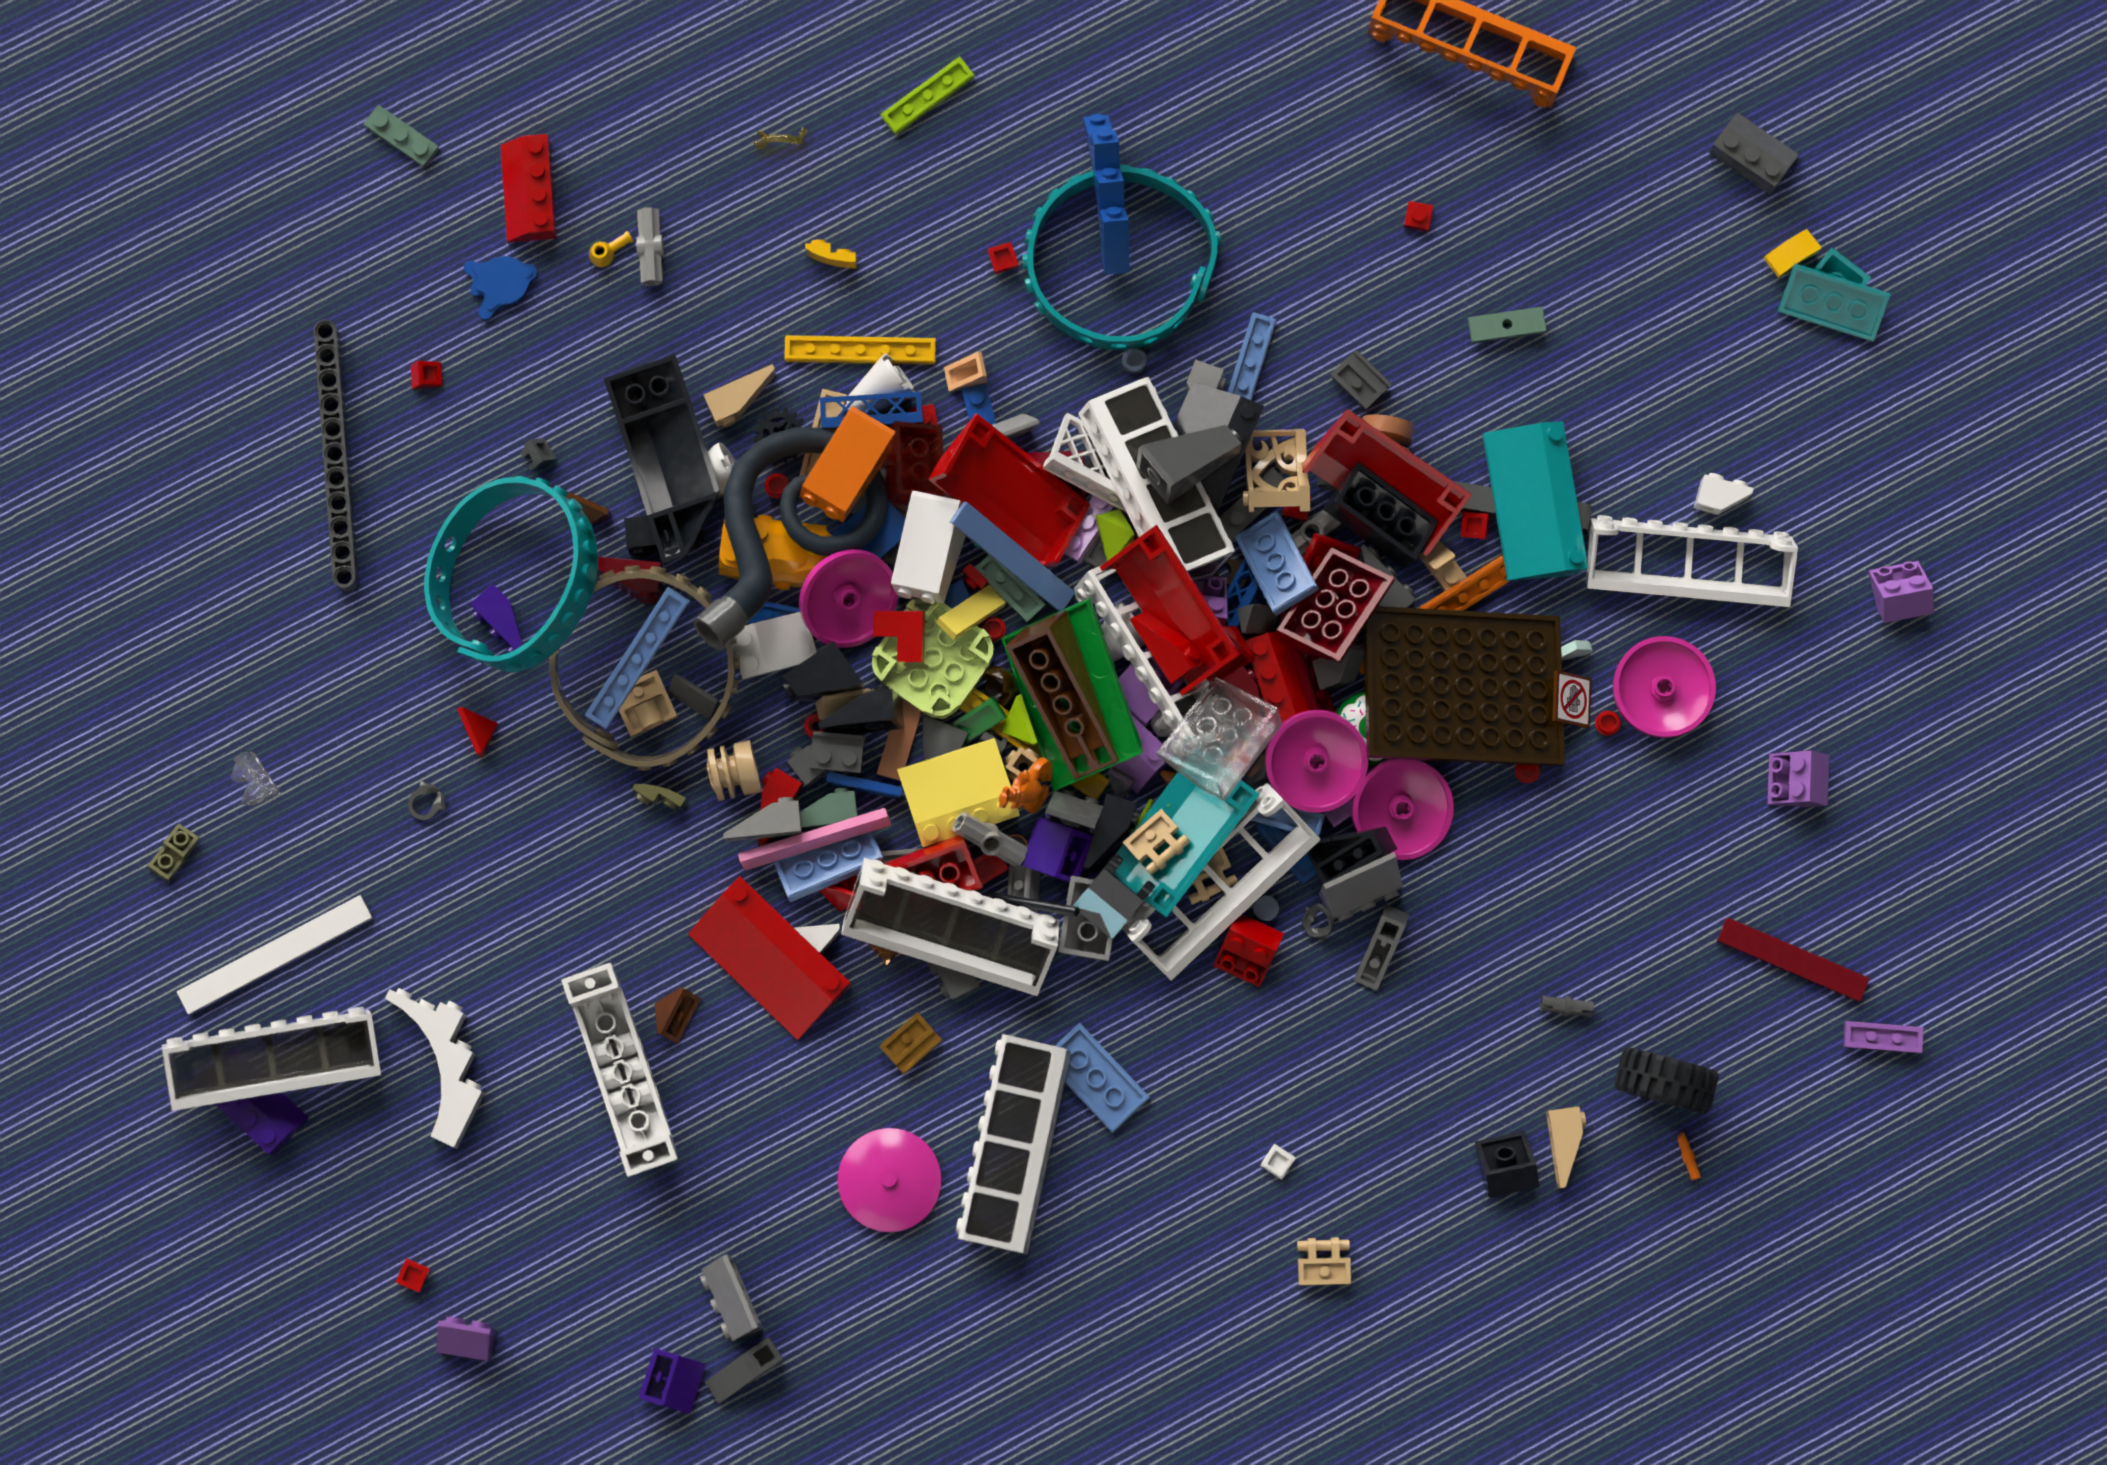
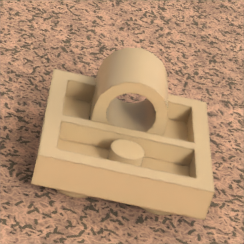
[619,670,678,738]

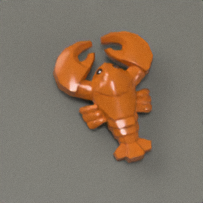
[998,757,1053,814]

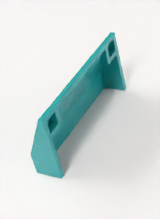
[1482,421,1588,581]
[1113,747,1260,917]

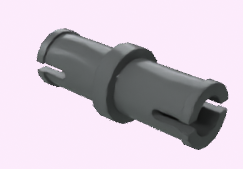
[1540,995,1594,1018]

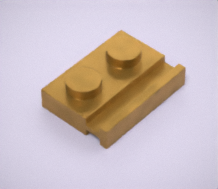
[879,1012,942,1074]

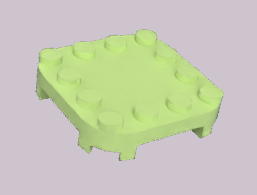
[872,598,994,719]

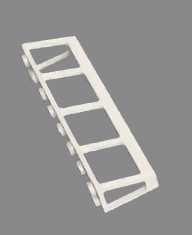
[1585,515,1798,607]
[1074,566,1235,761]
[1122,783,1321,980]

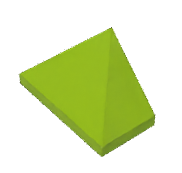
[1095,509,1134,561]
[1001,695,1038,747]

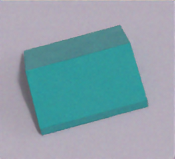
[1815,247,1871,285]

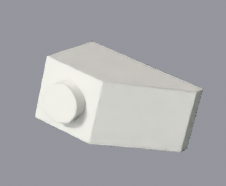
[794,924,841,954]

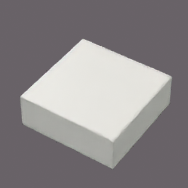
[1260,1144,1296,1180]

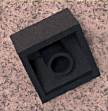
[1474,1131,1539,1198]

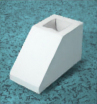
[1694,473,1754,515]

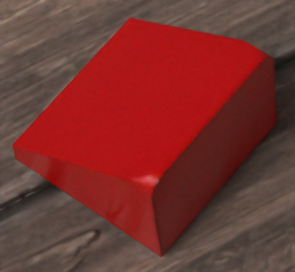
[411,361,442,389]

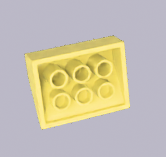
[897,738,1020,847]

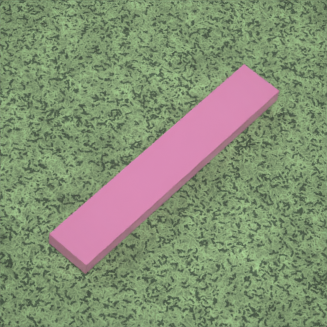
[738,808,891,871]

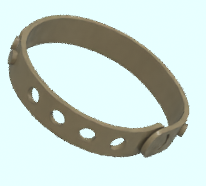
[549,565,740,770]

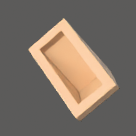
[944,352,987,392]

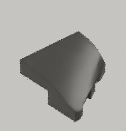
[922,715,968,760]

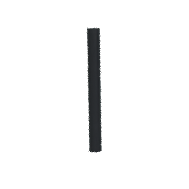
[986,892,1079,917]

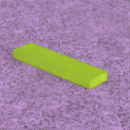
[880,57,975,136]

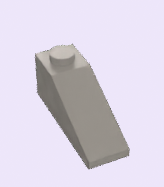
[723,797,802,842]

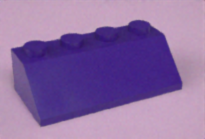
[194,1049,309,1156]

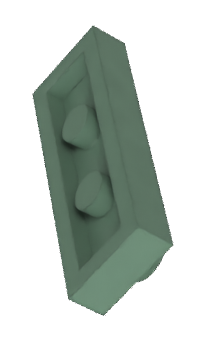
[363,105,439,168]
[975,555,1045,623]

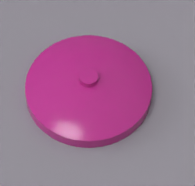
[799,549,898,648]
[1613,636,1716,738]
[1265,710,1368,813]
[1351,759,1454,860]
[838,1128,941,1232]

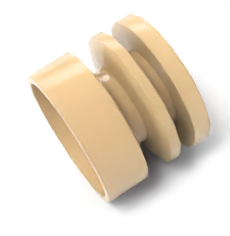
[707,740,761,801]

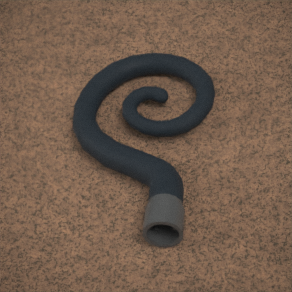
[693,427,889,650]

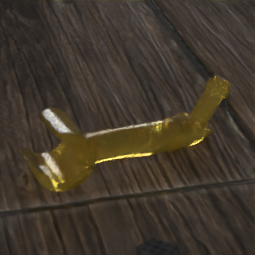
[753,128,807,149]

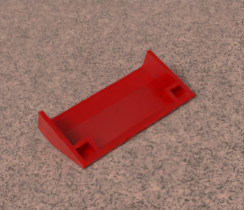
[1302,409,1472,556]
[928,414,1091,568]
[1100,525,1240,696]
[688,876,852,1040]

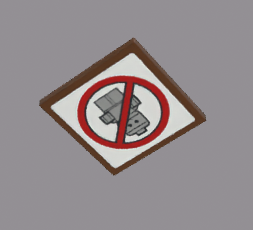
[1552,670,1592,728]

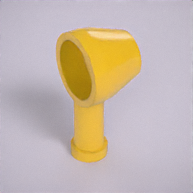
[589,231,634,267]

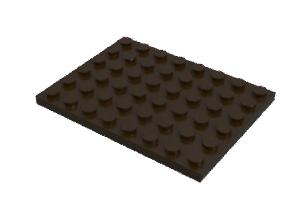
[1364,606,1565,767]

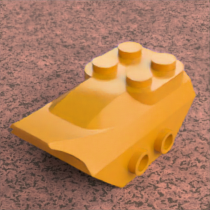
[719,515,832,590]

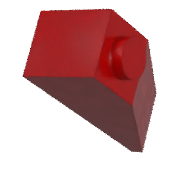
[1129,612,1204,684]
[758,768,803,847]

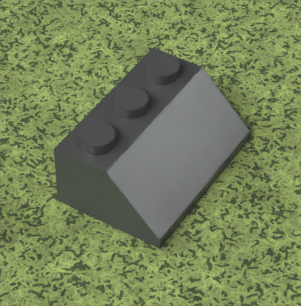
[1709,113,1799,195]

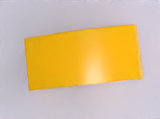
[1763,229,1822,278]
[805,240,857,268]

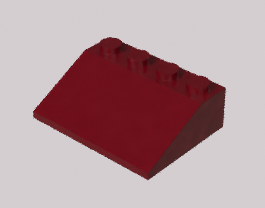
[1277,547,1395,663]

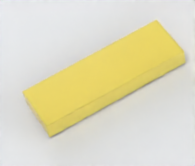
[936,585,1006,640]

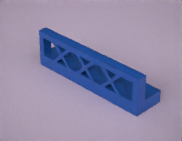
[820,392,923,429]
[1227,558,1266,640]

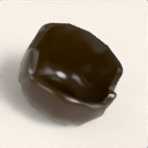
[982,666,1018,706]

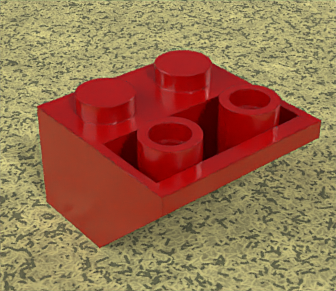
[1213,914,1284,987]

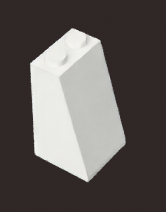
[891,491,966,604]

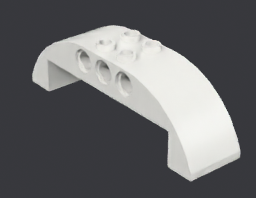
[561,962,678,1177]

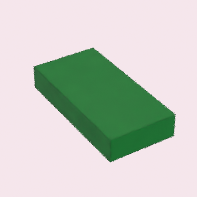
[951,696,1007,745]

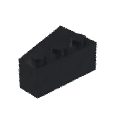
[1307,826,1397,884]

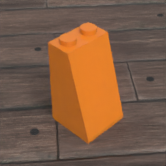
[800,406,896,522]

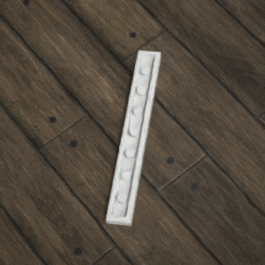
[177,895,373,1015]

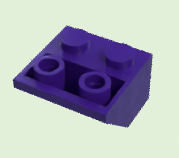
[1021,817,1093,883]
[638,1348,706,1414]

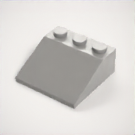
[1319,852,1403,923]
[700,1254,763,1342]

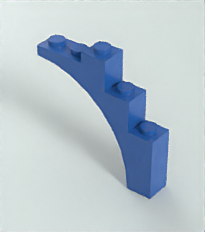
[1083,114,1130,275]

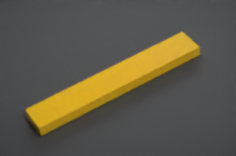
[785,335,936,365]

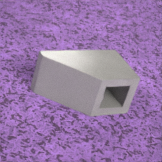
[1186,359,1226,392]

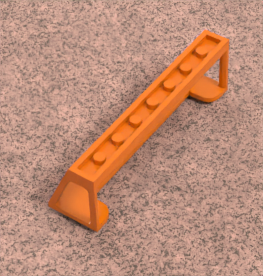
[1368,0,1576,108]

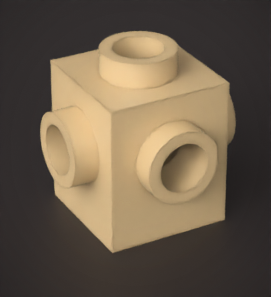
[1005,747,1040,782]

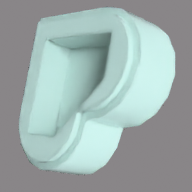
[1561,640,1592,660]

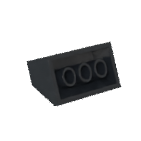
[1323,462,1438,568]

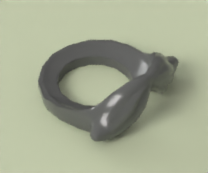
[408,781,447,821]
[1302,904,1334,943]

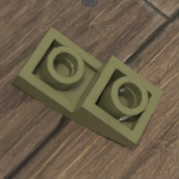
[632,784,688,810]
[147,823,199,883]

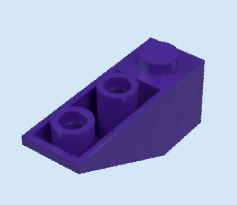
[470,583,524,653]

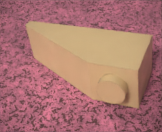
[704,364,776,427]
[1546,1107,1586,1189]

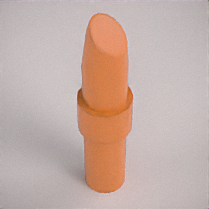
[1677,1131,1701,1181]

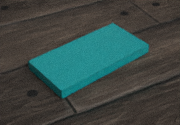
[1778,263,1891,342]

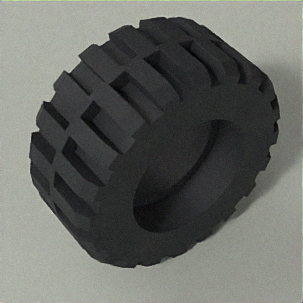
[1614,1047,1719,1114]

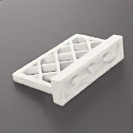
[1043,413,1146,513]

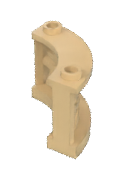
[1243,429,1310,512]

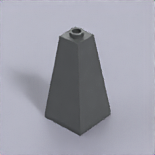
[1136,425,1242,505]

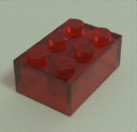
[885,421,945,504]

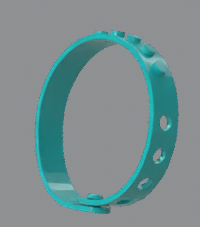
[1023,165,1222,350]
[424,476,598,673]

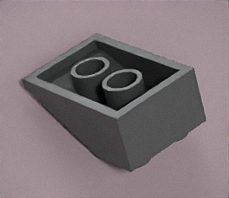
[1045,789,1103,836]

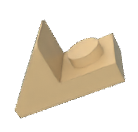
[1418,541,1467,591]

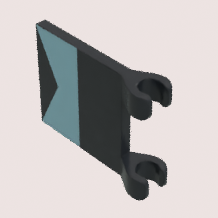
[1073,854,1155,939]

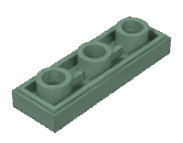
[1467,307,1547,344]

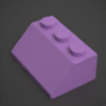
[1109,715,1173,794]

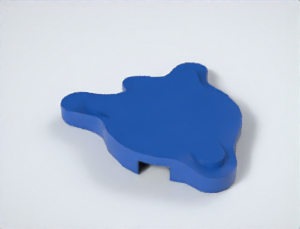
[464,256,538,321]

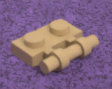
[1123,809,1190,876]
[1188,848,1238,905]
[1297,1237,1351,1285]

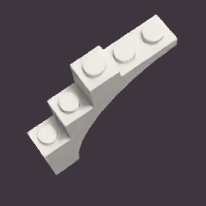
[385,988,485,1149]

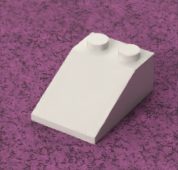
[734,612,817,680]

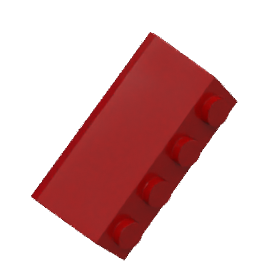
[500,134,557,243]
[1245,631,1309,735]
[874,835,983,921]

